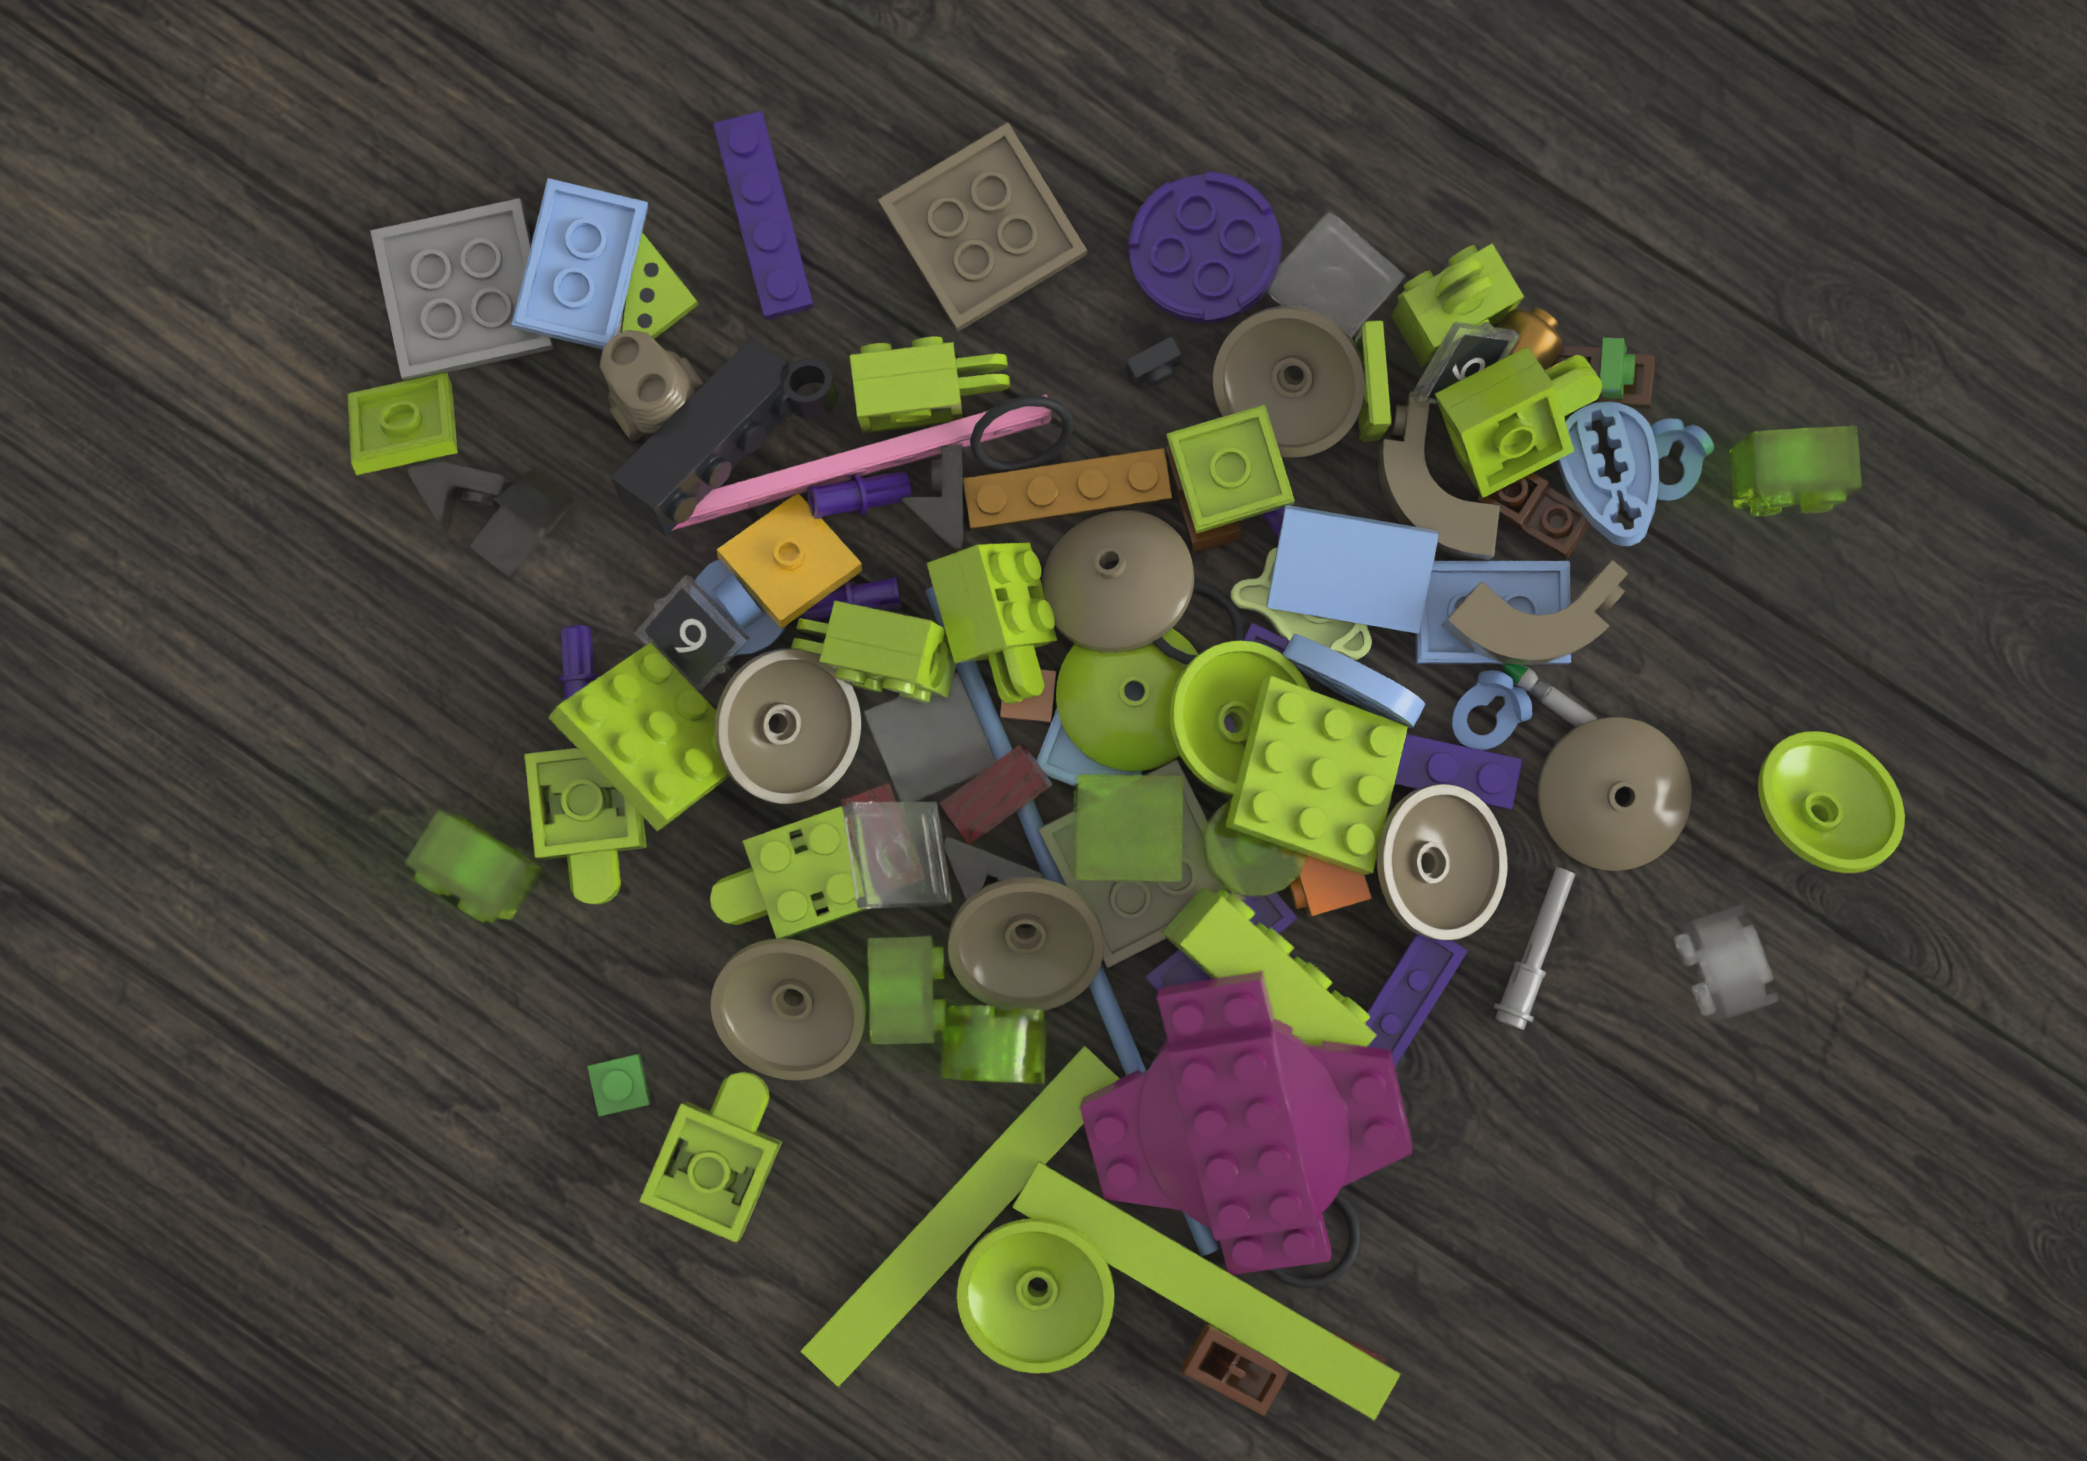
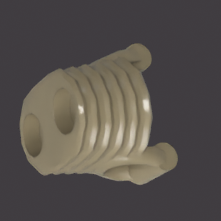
[599,330,704,441]

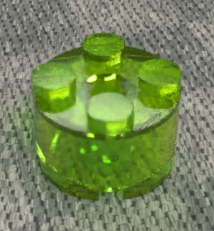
[940,1005,1047,1084]

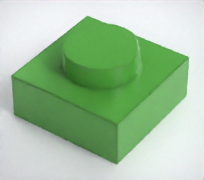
[1600,338,1635,399]
[587,1054,651,1117]

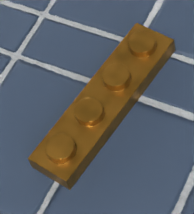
[963,448,1172,531]

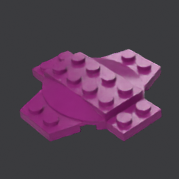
[1080,971,1412,1275]

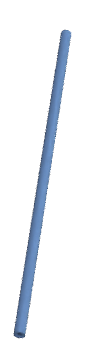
[925,587,1220,1256]

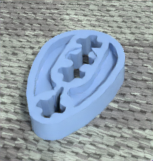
[1557,402,1659,546]
[1282,634,1425,728]

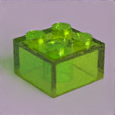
[1730,426,1862,516]
[1073,773,1183,881]
[405,809,544,923]
[868,936,947,1045]

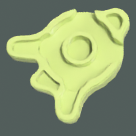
[1230,548,1372,660]

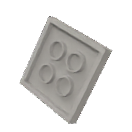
[370,198,554,381]

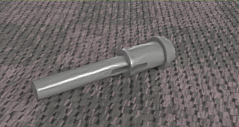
[1493,867,1576,1030]

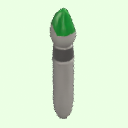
[1503,663,1598,727]

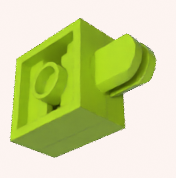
[1391,243,1524,368]
[850,337,1010,434]
[1435,347,1602,498]
[927,543,1057,705]
[791,601,957,703]
[524,748,647,905]
[710,806,878,939]
[639,1072,782,1243]

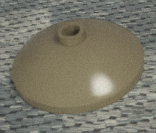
[1213,306,1365,458]
[1042,510,1194,653]
[714,648,861,804]
[1537,717,1692,871]
[1377,784,1508,940]
[948,877,1104,1013]
[711,939,866,1080]

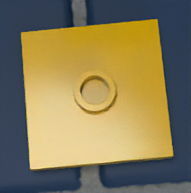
[717,493,862,629]

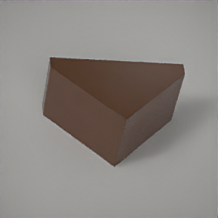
[1180,1324,1290,1416]

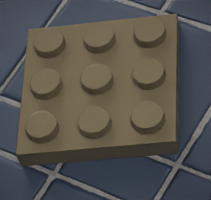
[878,122,1087,332]
[1038,759,1246,968]

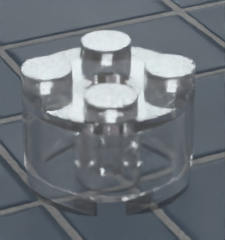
[1674,904,1778,1022]

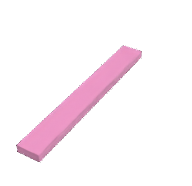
[672,394,1052,531]

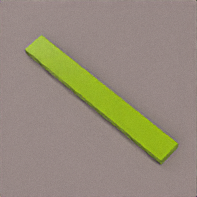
[801,1046,1120,1387]
[1013,1161,1401,1420]

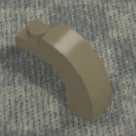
[1377,391,1500,561]
[1441,560,1628,665]

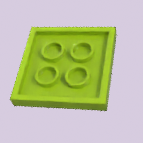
[548,642,730,832]
[1225,676,1408,875]

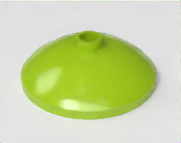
[1056,628,1199,772]
[1170,641,1310,795]
[1758,731,1905,873]
[957,1218,1114,1373]

